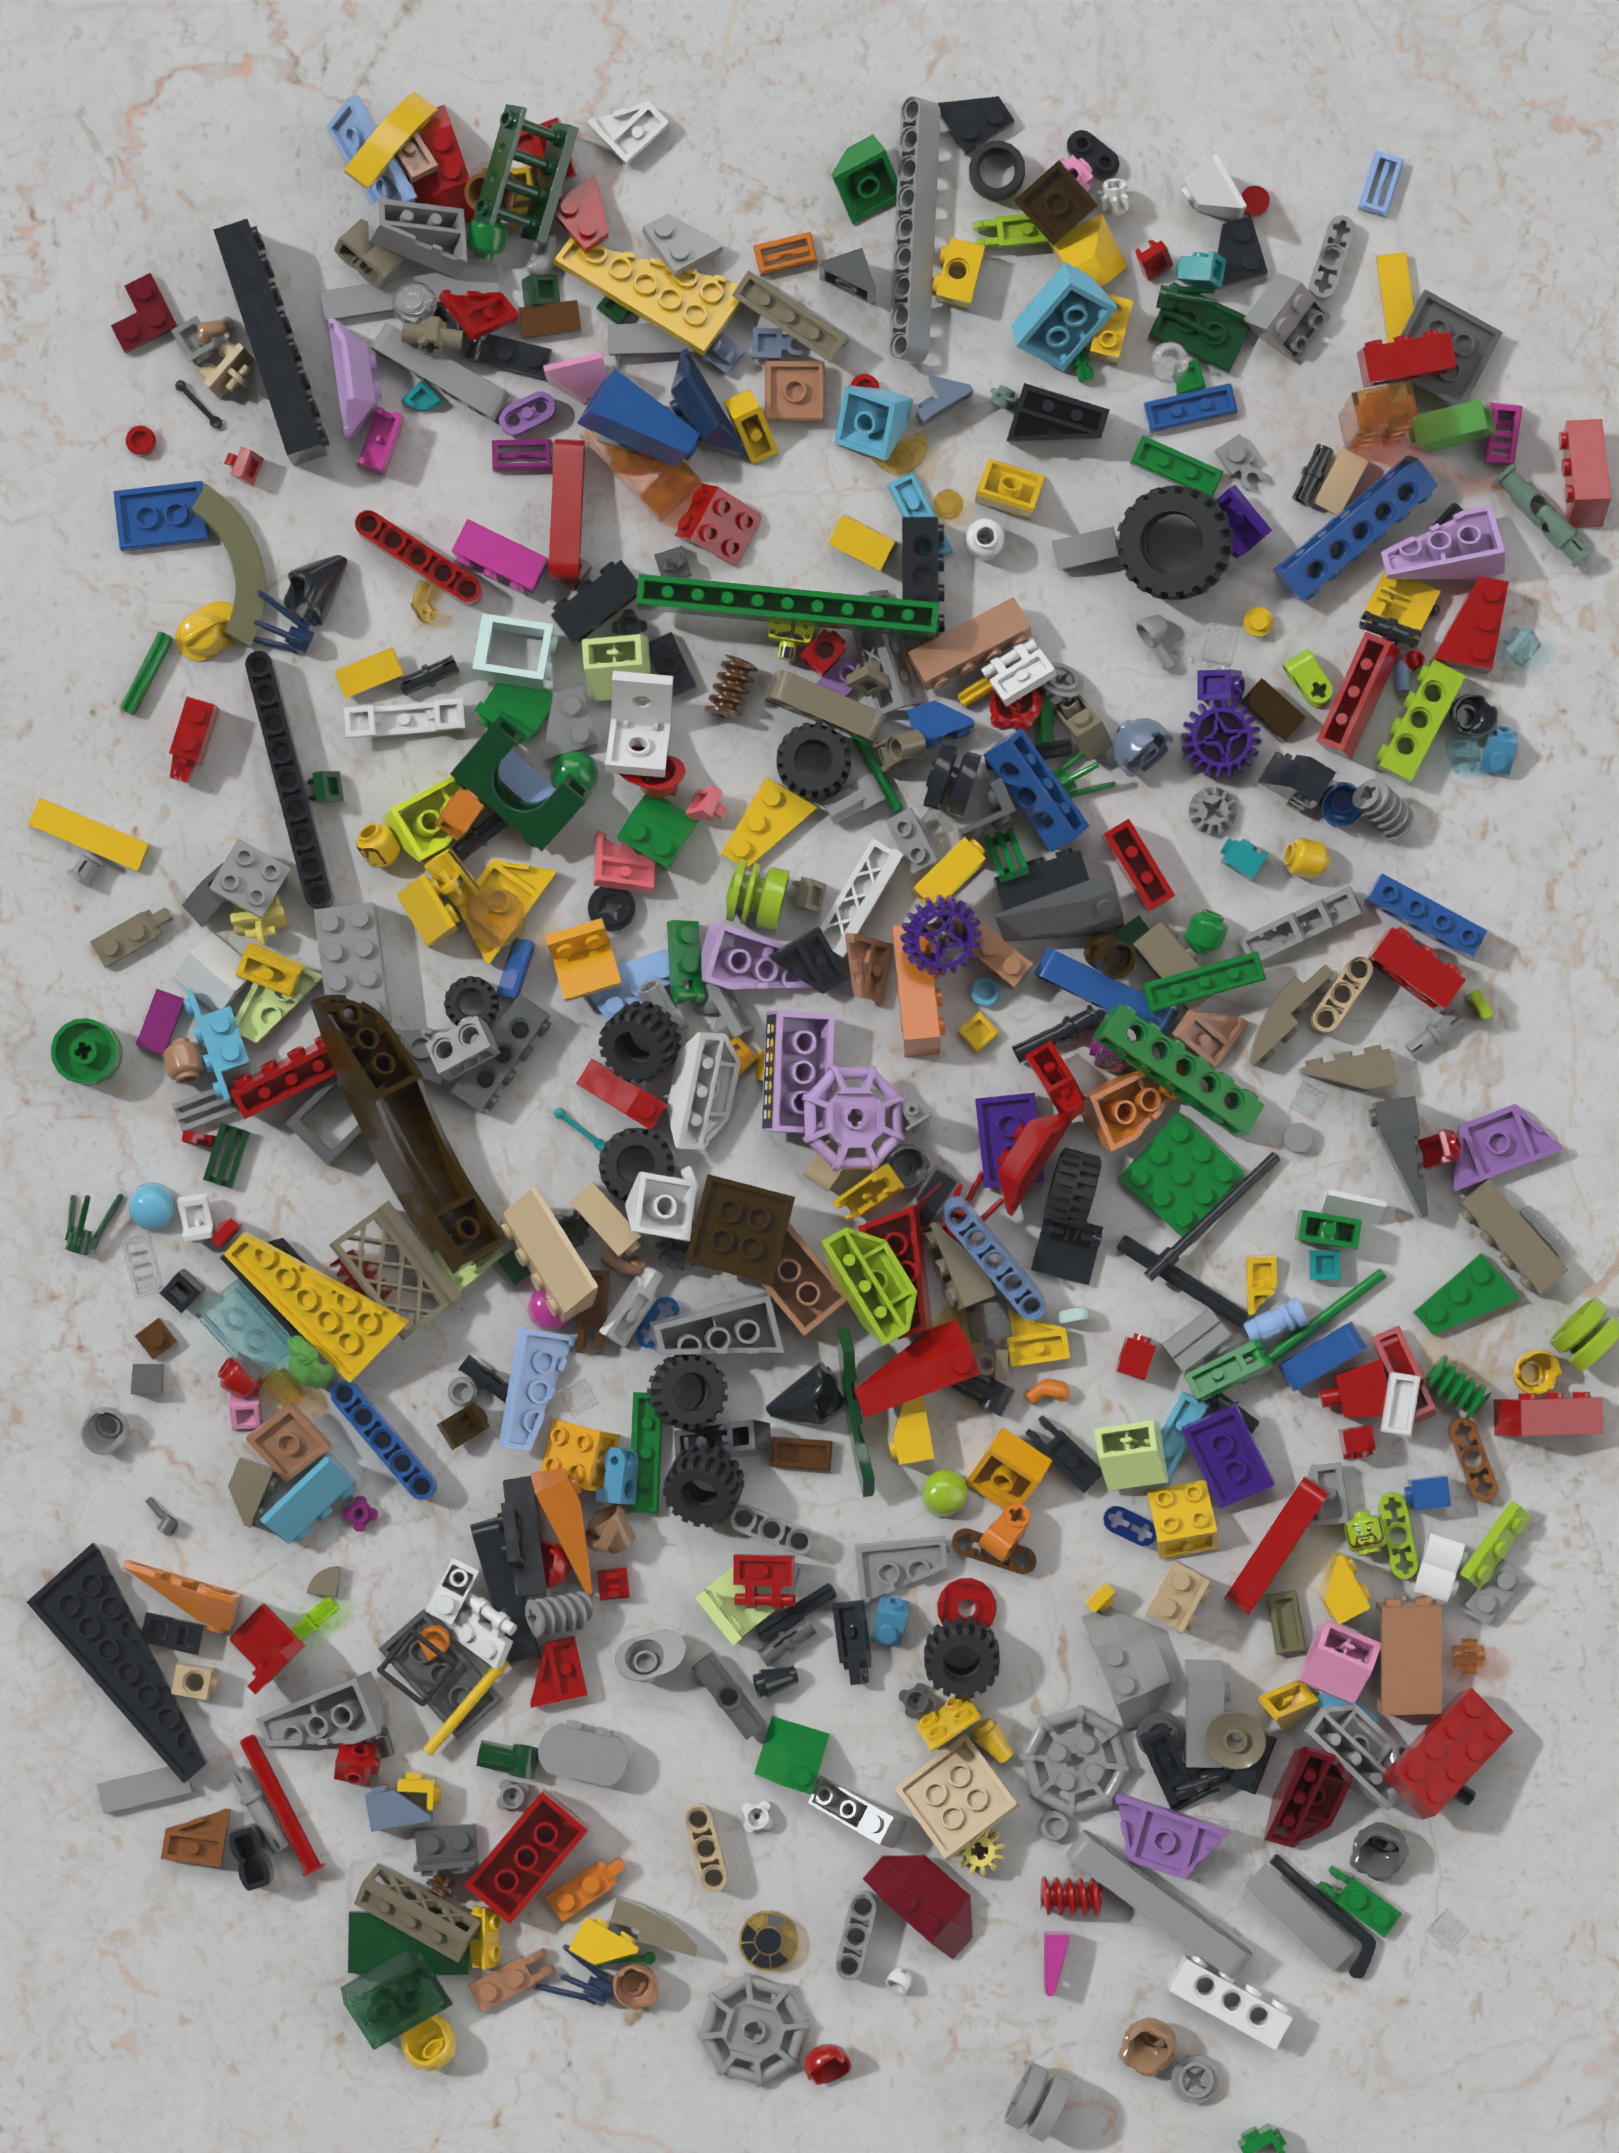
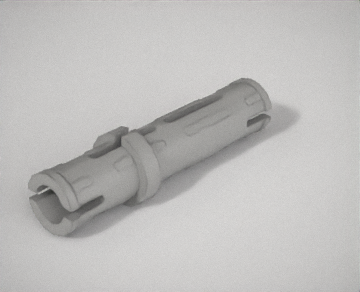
[228,1766,290,1854]

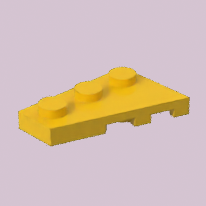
[721,777,818,870]

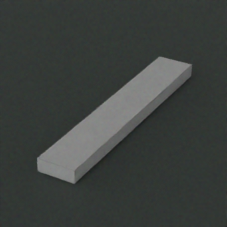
[320,263,501,322]

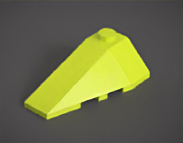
[382,776,503,862]

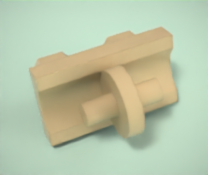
[199,341,255,399]

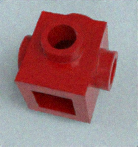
[333,1740,381,1787]

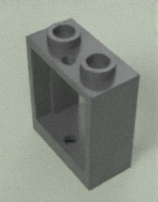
[286,1074,363,1166]

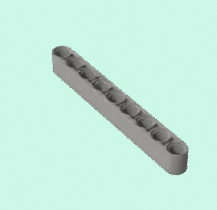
[889,96,941,364]

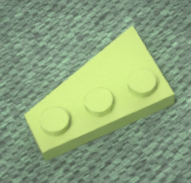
[235,950,322,1044]

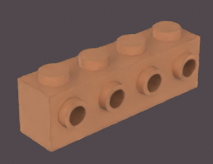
[908,597,1031,691]

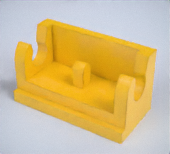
[827,514,897,571]
[832,1163,905,1221]

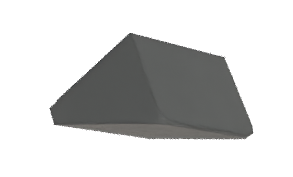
[131,1364,164,1394]

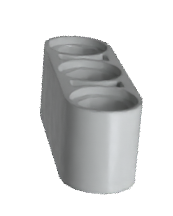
[730,1504,813,1555]
[836,1890,877,1981]

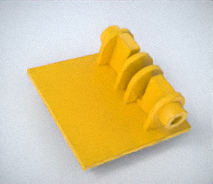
[1360,571,1441,639]
[915,1695,981,1752]

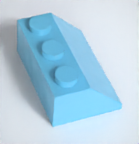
[1012,262,1117,371]
[260,1454,357,1544]

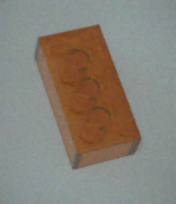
[1338,380,1419,453]

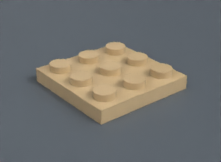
[894,1733,1020,1862]

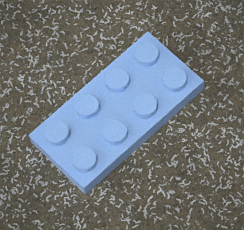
[326,95,417,206]

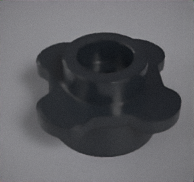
[612,609,647,636]

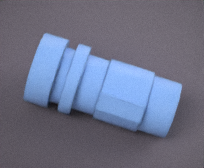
[1243,1297,1309,1341]

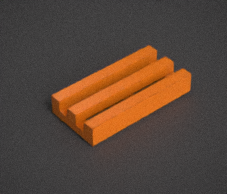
[753,231,818,276]

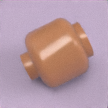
[164,1038,205,1084]

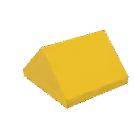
[974,458,1045,520]

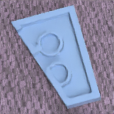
[589,949,670,1021]

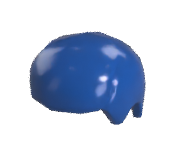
[1319,782,1362,827]

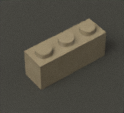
[1131,921,1212,1012]

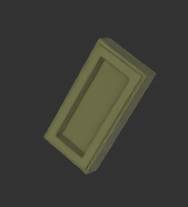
[1266,1590,1307,1655]

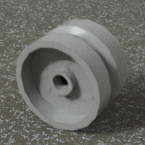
[1003,2062,1072,2142]

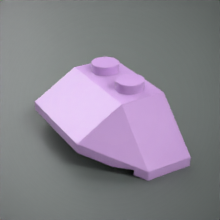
[328,318,382,442]

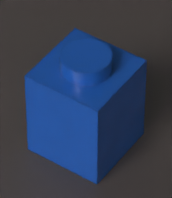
[1404,1475,1451,1511]

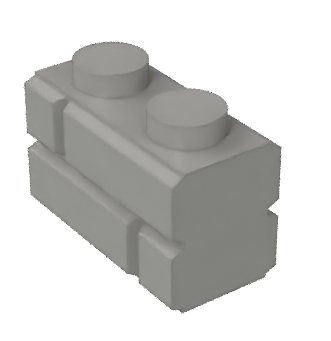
[1161,1308,1232,1374]

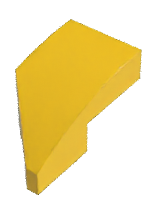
[1246,1254,1277,1315]

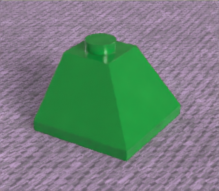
[831,134,897,224]
[754,1716,829,1795]

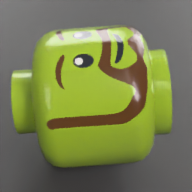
[1344,1510,1387,1557]

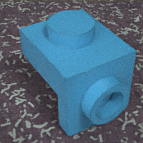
[1480,726,1518,776]
[871,1595,910,1647]

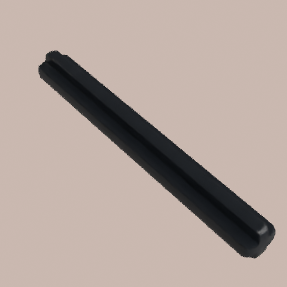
[1117,1235,1249,1327]

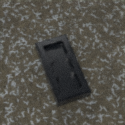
[649,632,696,698]

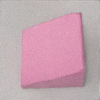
[229,1392,262,1430]

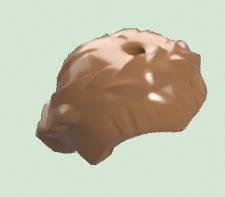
[1118,2017,1178,2078]

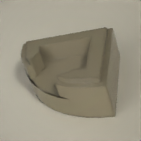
[307,1566,341,1597]

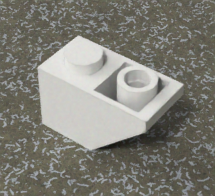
[425,1557,480,1625]

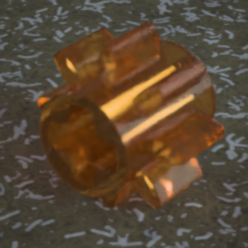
[1452,1638,1485,1675]

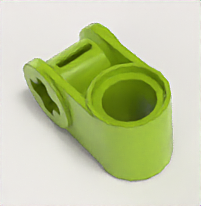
[1282,648,1333,708]

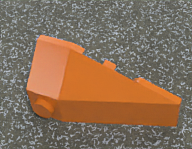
[1081,1048,1191,1152]
[530,1468,593,1595]

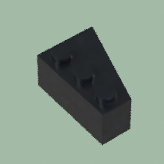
[1006,383,1110,441]
[1258,752,1337,813]

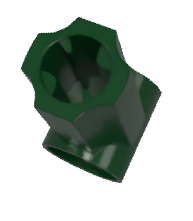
[476,1740,538,1779]

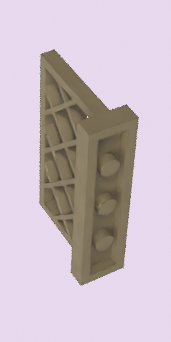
[329,1200,462,1341]

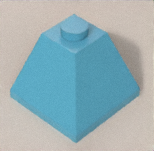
[834,385,913,460]

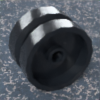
[923,743,982,818]

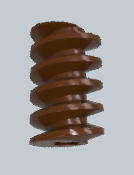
[704,654,758,721]

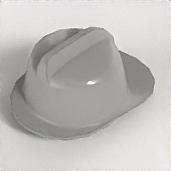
[615,1629,686,1683]

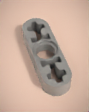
[1308,215,1355,301]

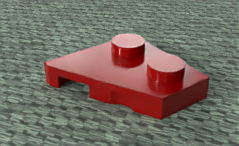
[438,289,520,341]
[530,1635,588,1708]

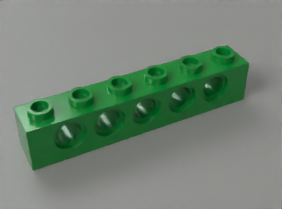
[1092,1004,1265,1138]

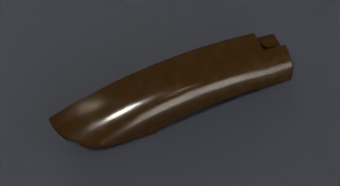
[310,995,508,1274]

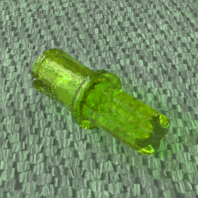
[290,1596,339,1641]

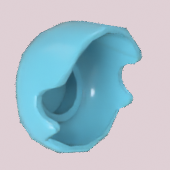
[129,1182,175,1231]

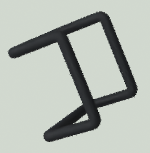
[377,1625,459,1706]

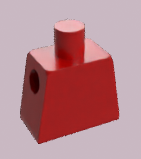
[1319,1359,1387,1417]

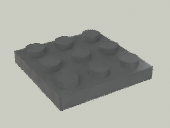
[1400,289,1503,407]

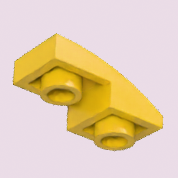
[334,647,405,699]

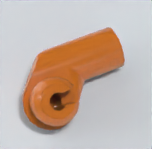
[1024,1378,1071,1405]

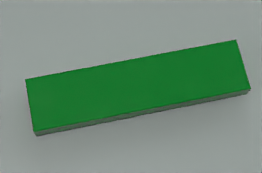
[1142,951,1266,1013]
[628,1392,662,1514]

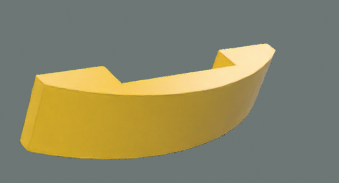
[344,91,438,190]

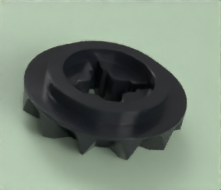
[588,887,635,932]

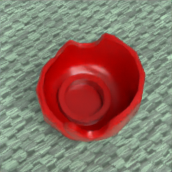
[541,1540,570,1589]
[804,2044,852,2085]

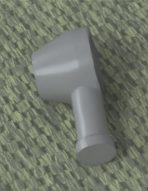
[1135,614,1177,671]

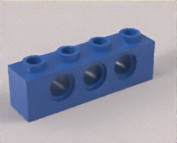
[983,728,1090,853]
[1364,873,1488,960]

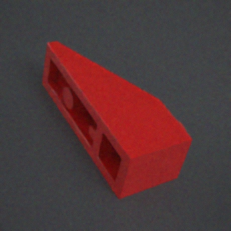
[576,1058,667,1131]

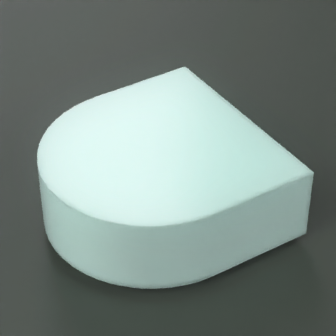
[1057,1306,1089,1323]

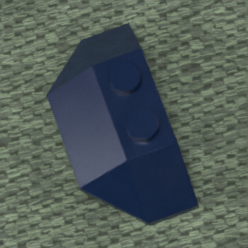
[669,348,747,458]

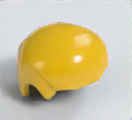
[1513,1349,1562,1396]

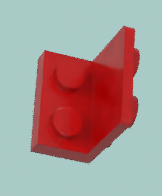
[229,1603,306,1695]

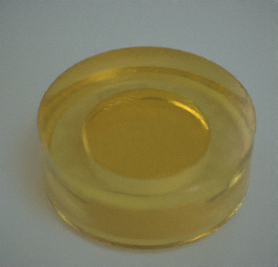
[933,489,963,520]

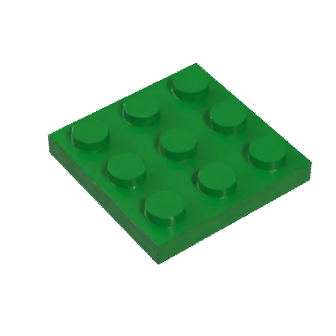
[1117,1112,1244,1237]

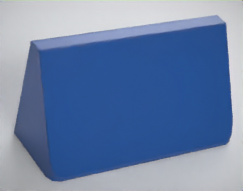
[497,938,536,1000]

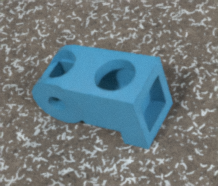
[596,1447,639,1504]

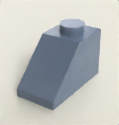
[365,1784,433,1832]

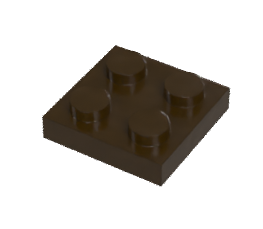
[1014,160,1098,246]

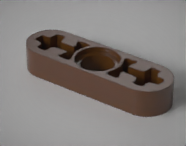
[952,1528,1037,1574]

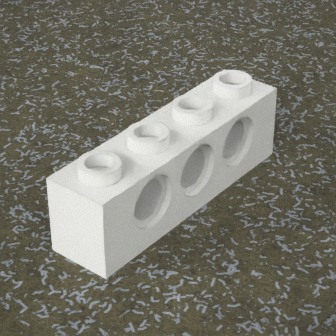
[1167,1954,1293,2050]

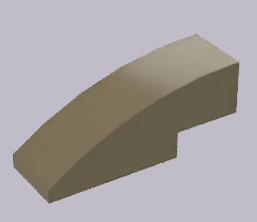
[610,1895,698,1956]

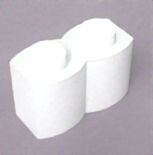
[1411,1533,1468,1602]

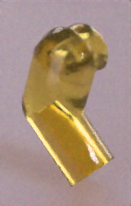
[410,580,438,624]

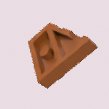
[161,1808,231,1868]

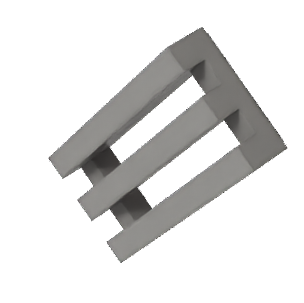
[172,1083,239,1132]

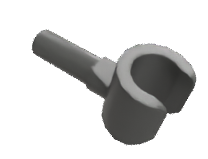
[145,1497,178,1536]

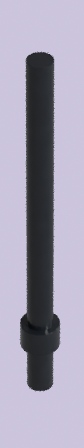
[1144,1152,1281,1282]

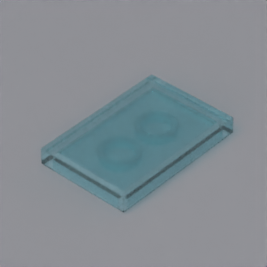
[195,1278,291,1381]

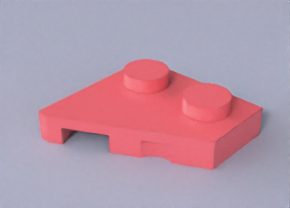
[593,831,655,894]

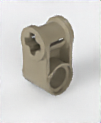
[872,729,926,773]

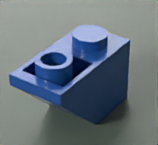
[906,700,975,749]

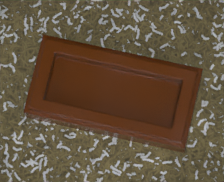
[518,300,582,339]
[770,1436,833,1471]

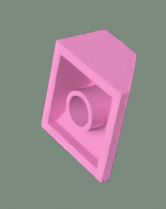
[543,352,607,405]

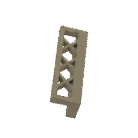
[732,270,849,363]
[354,1863,482,1962]

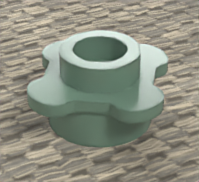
[990,385,1019,410]

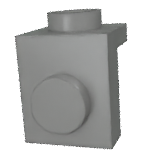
[171,315,216,363]

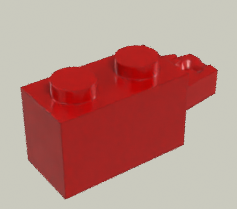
[169,696,220,784]
[1025,1041,1086,1120]

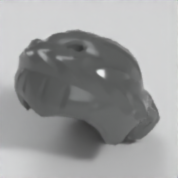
[1349,1822,1409,1882]

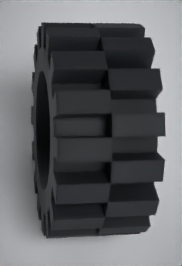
[444,976,499,1026]

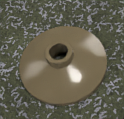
[1205,1711,1266,1769]

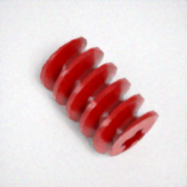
[1040,1876,1102,1918]

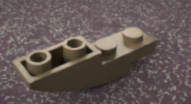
[1249,964,1334,1065]

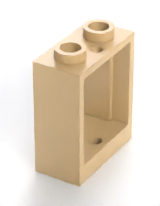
[570,1182,643,1257]

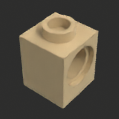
[171,1662,219,1700]

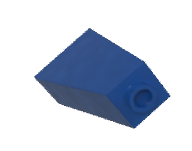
[577,369,701,467]

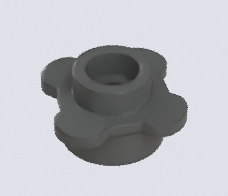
[899,1683,933,1718]

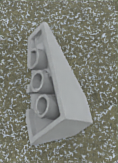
[256,1671,382,1747]

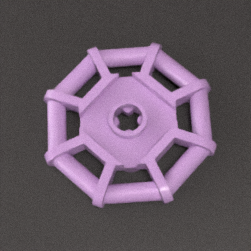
[802,1065,905,1172]

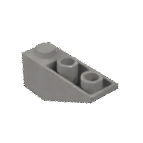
[808,1776,908,1849]

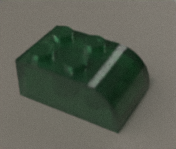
[340,1950,453,2050]

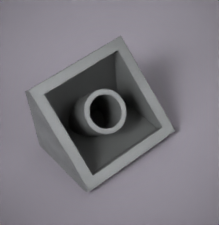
[819,248,876,305]

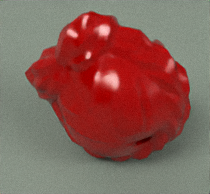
[989,688,1043,731]

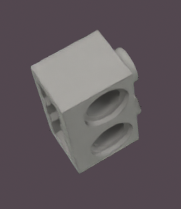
[425,1015,500,1081]

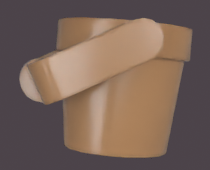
[585,1504,636,1554]

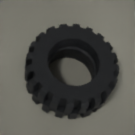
[1116,485,1234,600]

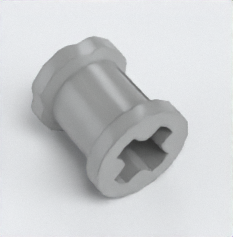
[66,848,105,888]

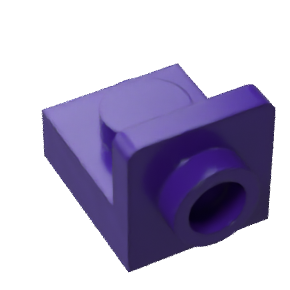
[1197,669,1245,701]

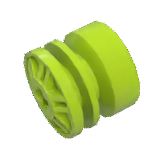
[725,859,790,932]

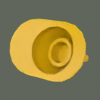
[176,601,235,661]

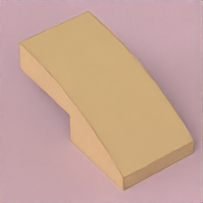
[1313,447,1369,515]

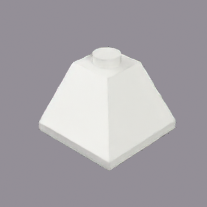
[1180,154,1247,221]

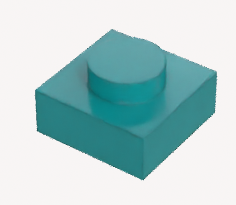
[1309,1250,1340,1280]

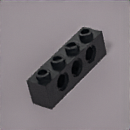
[902,517,945,639]

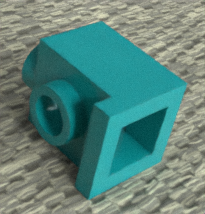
[1176,251,1226,289]
[1219,838,1269,881]

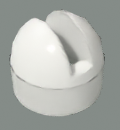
[885,1967,912,1994]

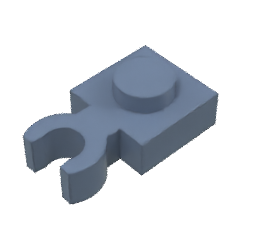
[752,327,802,360]

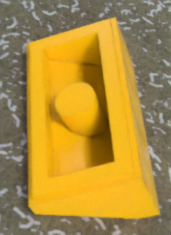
[236,943,305,997]

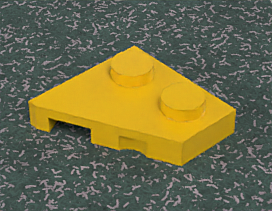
[1002,1309,1070,1367]

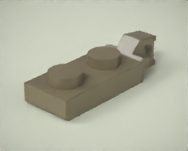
[90,908,173,968]

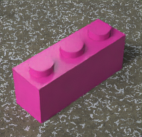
[451,519,549,595]

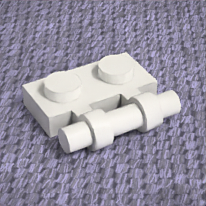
[981,638,1057,706]
[452,1593,517,1669]

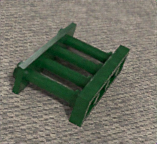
[473,104,579,244]

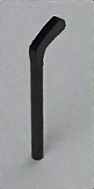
[1269,1853,1376,1979]

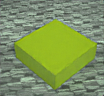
[1465,989,1494,1021]

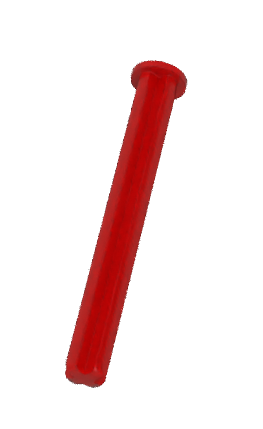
[240,1734,325,1877]

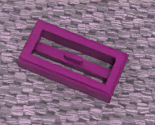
[492,439,552,472]

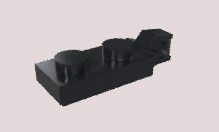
[832,1599,872,1685]

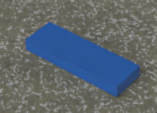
[1143,383,1238,433]

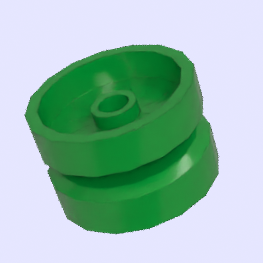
[51,1018,123,1086]

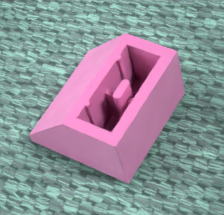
[1298,1620,1381,1704]

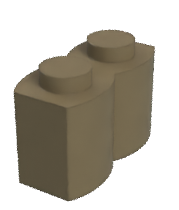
[334,219,406,289]

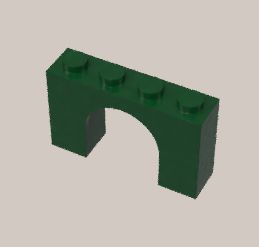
[450,715,592,852]

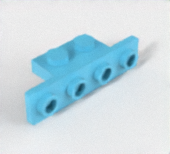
[183,989,250,1106]

